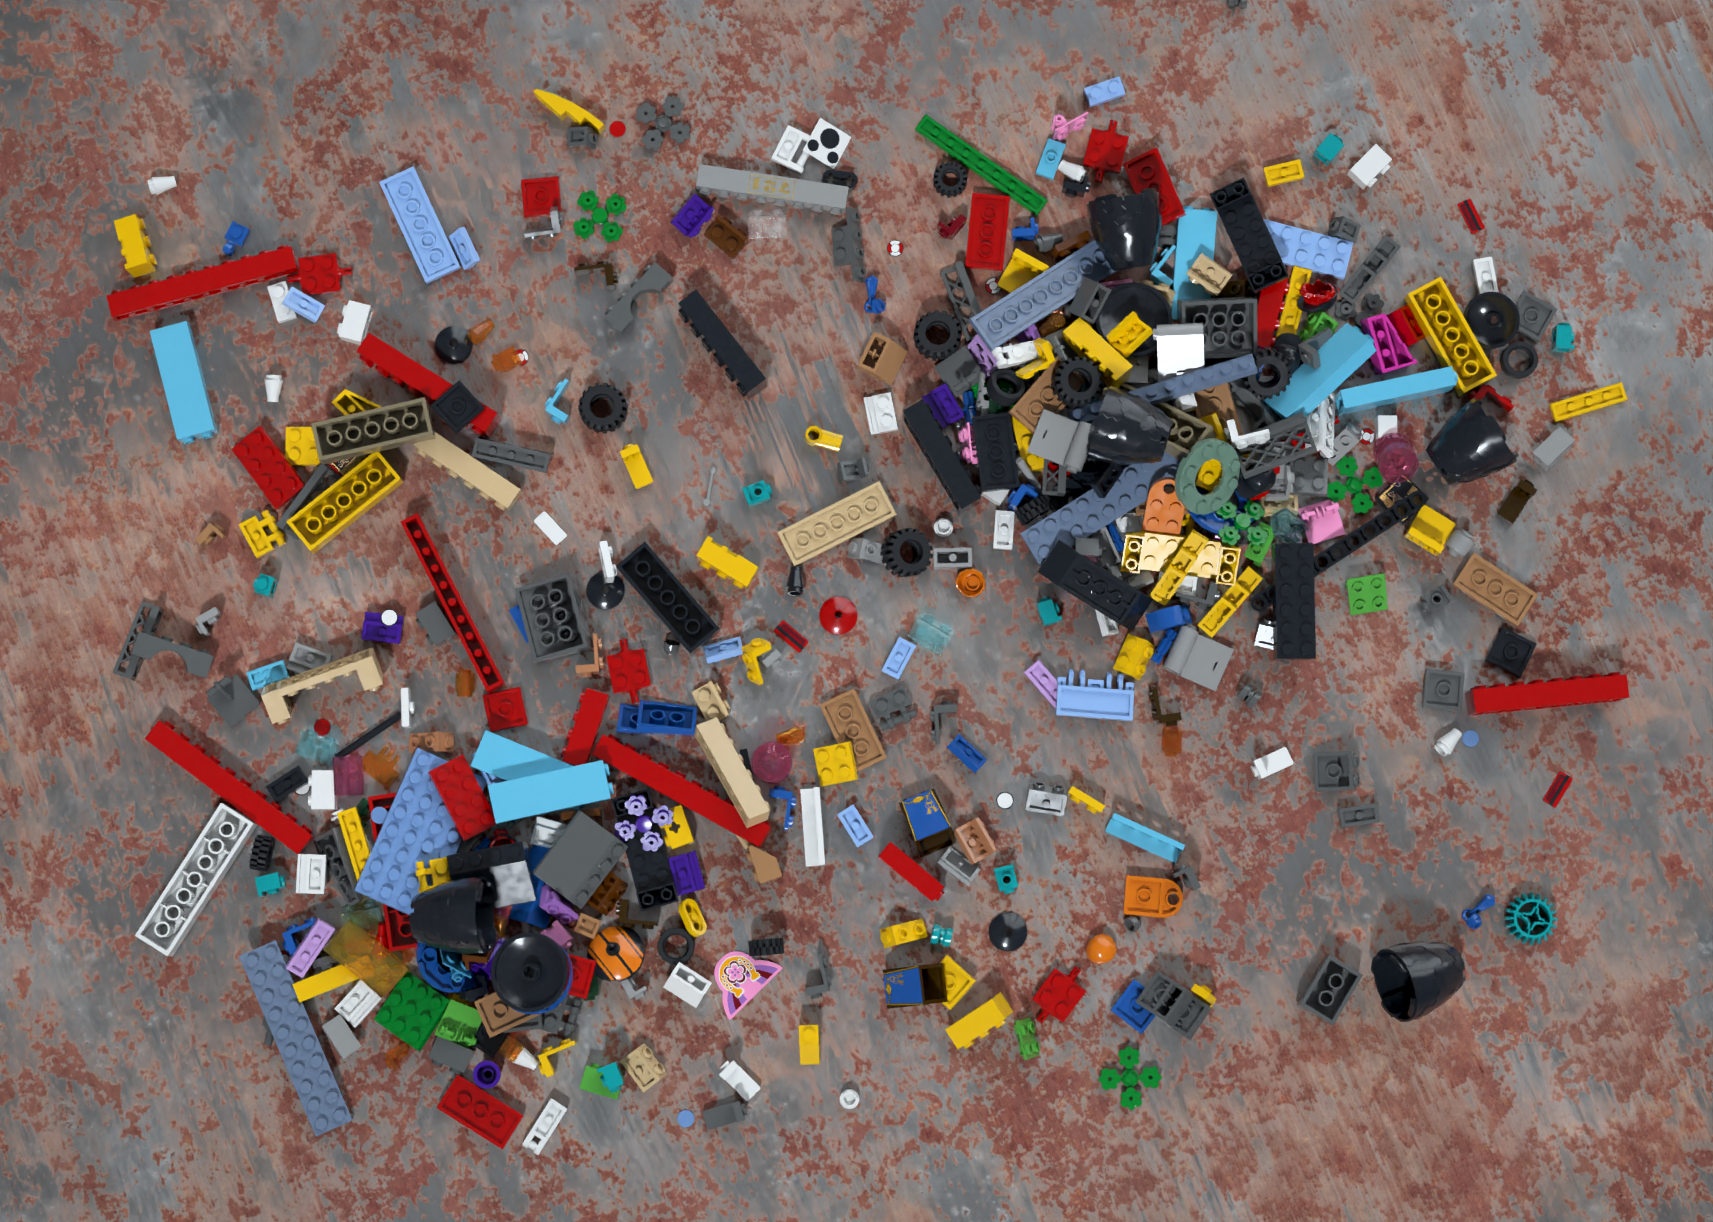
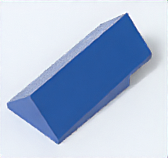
[616,700,697,737]
[509,845,551,930]

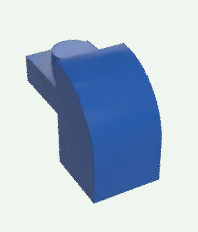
[1146,605,1192,633]

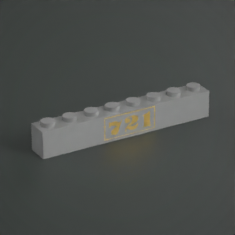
[696,164,849,215]

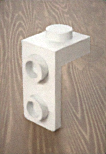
[1224,419,1270,449]
[1250,747,1293,780]
[719,1060,760,1101]

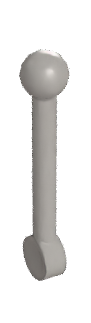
[703,467,717,506]

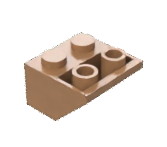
[857,332,908,386]
[746,845,783,885]

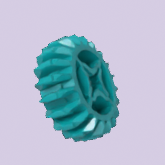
[1504,892,1558,945]

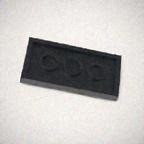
[972,412,1020,493]

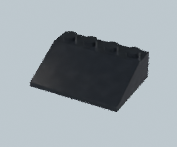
[447,841,537,909]

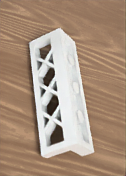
[1305,392,1335,458]
[800,787,825,867]

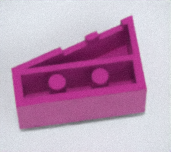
[1360,313,1418,375]

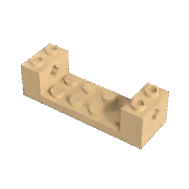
[261,648,384,724]

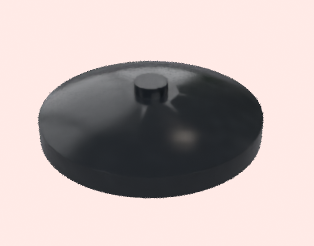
[1095,282,1172,358]
[491,932,570,1012]

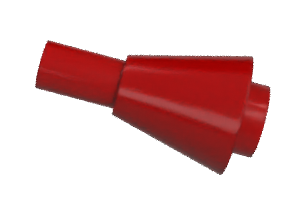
[371,922,391,957]

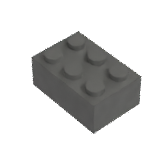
[1296,954,1363,1025]

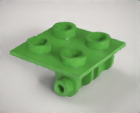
[1345,573,1388,615]
[434,999,482,1048]
[1013,1017,1040,1060]

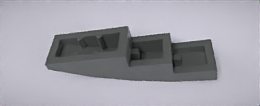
[1338,235,1401,305]

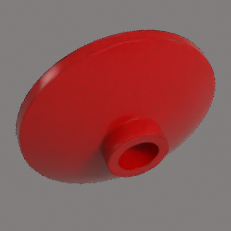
[819,597,857,635]

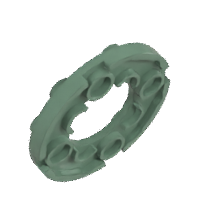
[1175,438,1240,515]

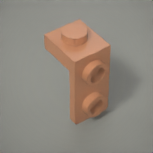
[575,633,604,678]
[409,732,454,753]

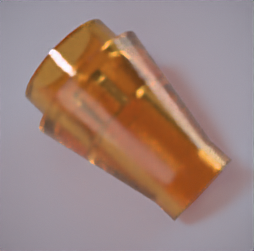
[1038,312,1067,338]
[467,318,495,345]
[776,726,806,745]

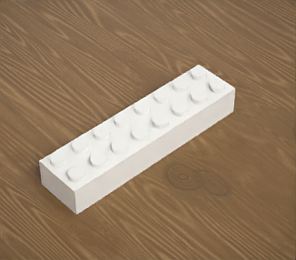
[135,803,258,957]

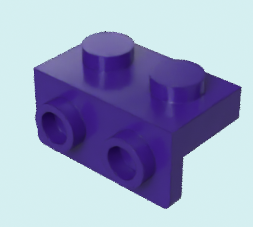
[670,193,714,238]

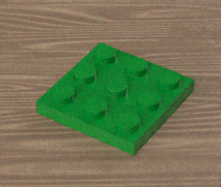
[374,970,450,1051]

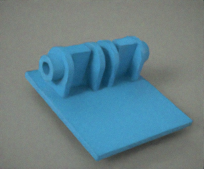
[439,949,472,982]

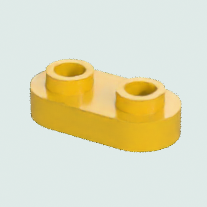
[678,898,707,937]

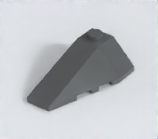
[313,826,363,907]

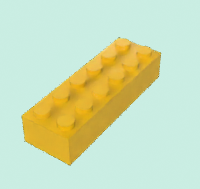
[1404,277,1497,397]
[286,452,404,554]

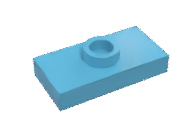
[1035,138,1066,180]
[246,660,289,691]

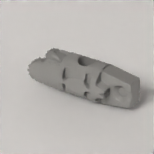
[976,372,994,416]

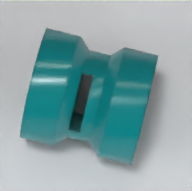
[930,924,953,947]

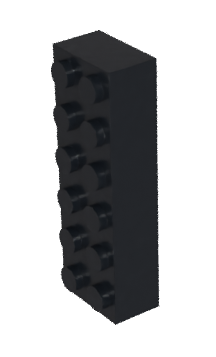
[678,290,767,399]
[902,400,982,515]
[616,542,720,656]
[1271,543,1316,661]

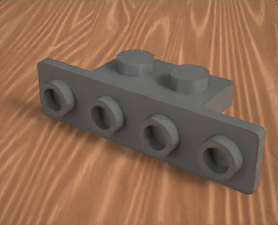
[831,206,866,283]

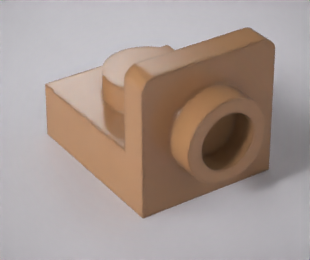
[195,523,227,547]
[568,911,601,939]

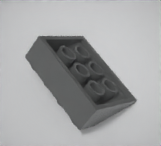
[1177,297,1257,359]
[515,573,594,663]
[532,810,628,909]

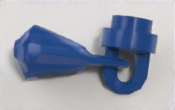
[864,275,885,314]
[1461,894,1496,930]

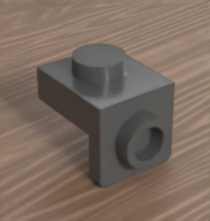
[837,457,869,482]

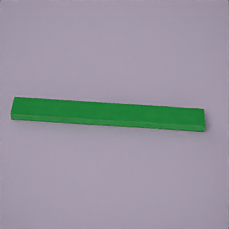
[915,115,1048,217]

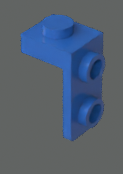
[769,786,796,831]
[282,917,322,955]

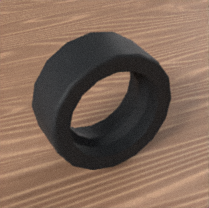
[1500,341,1538,379]
[986,368,1025,406]
[657,928,695,965]

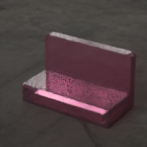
[333,756,364,796]

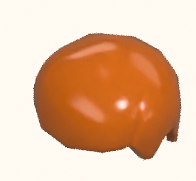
[956,568,986,597]
[1085,934,1117,965]

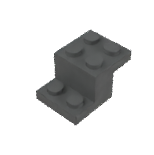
[1136,970,1212,1040]

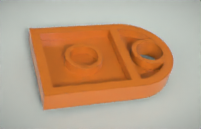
[1141,477,1185,536]
[1123,875,1183,918]

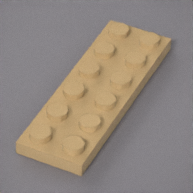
[777,481,897,566]

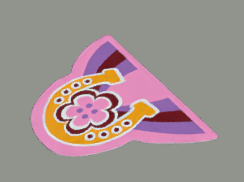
[714,951,782,1020]

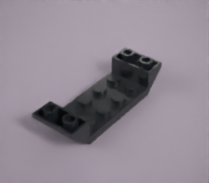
[1209,177,1289,294]
[1037,539,1153,631]
[611,789,679,912]

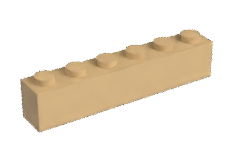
[413,431,522,511]
[694,717,771,828]

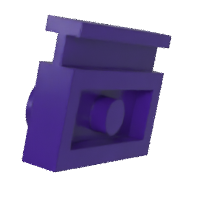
[922,383,965,430]
[361,612,404,644]
[668,851,705,896]

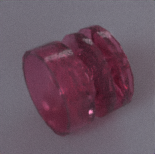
[1373,433,1419,483]
[751,742,792,784]

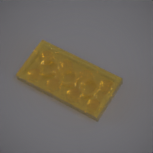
[323,919,409,998]

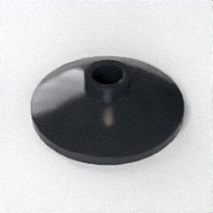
[435,326,473,364]
[1049,479,1085,512]
[586,572,625,610]
[989,913,1027,952]

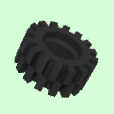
[933,161,967,198]
[1014,495,1052,526]
[249,835,274,872]
[748,938,784,956]

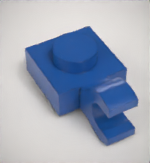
[222,221,251,256]

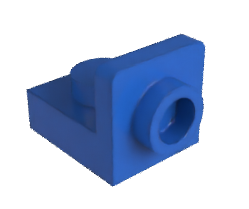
[1011,217,1038,241]

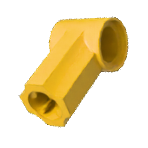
[804,426,843,452]

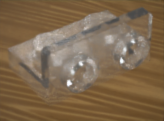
[748,209,786,239]

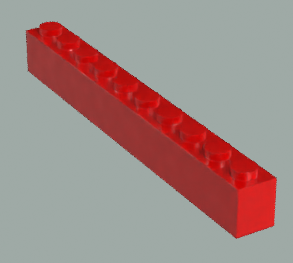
[106,245,299,321]
[400,513,506,694]
[145,720,315,854]
[592,734,773,849]

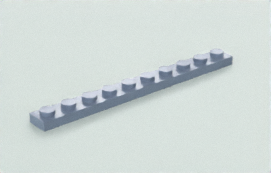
[1067,354,1258,424]

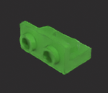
[1297,311,1339,342]
[1244,522,1277,568]

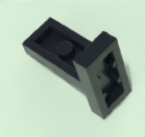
[1070,462,1123,498]

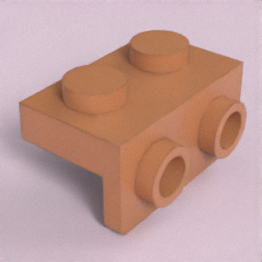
[953,817,997,865]

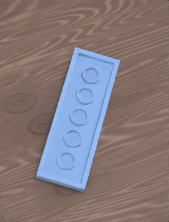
[379,166,461,284]
[1234,219,1354,280]

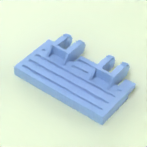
[1055,669,1134,721]

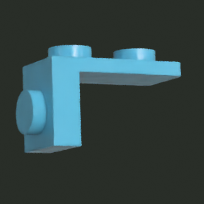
[1149,244,1176,287]
[545,378,570,425]

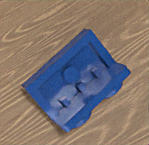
[1007,484,1038,512]

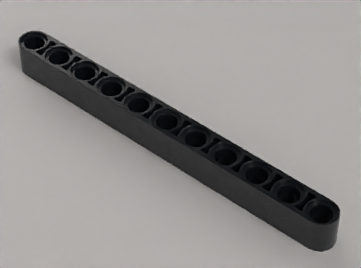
[1248,491,1427,614]

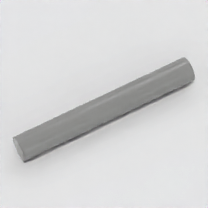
[1016,457,1050,501]

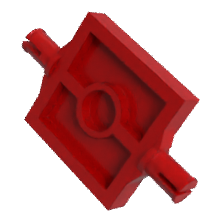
[1083,120,1129,183]
[287,253,353,296]
[606,639,652,704]
[1031,966,1086,1024]

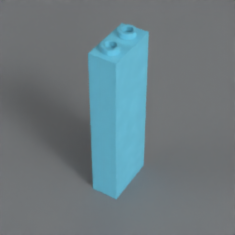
[1171,206,1217,320]
[150,321,218,444]
[1264,323,1377,420]
[1335,366,1458,415]
[471,730,585,810]
[488,760,614,824]

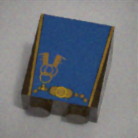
[899,789,956,858]
[883,963,948,1009]

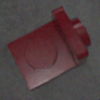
[937,214,966,240]

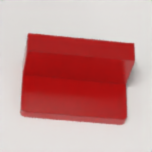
[1386,304,1425,347]

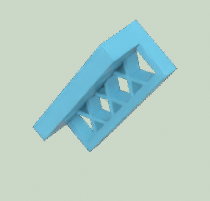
[1105,813,1185,864]

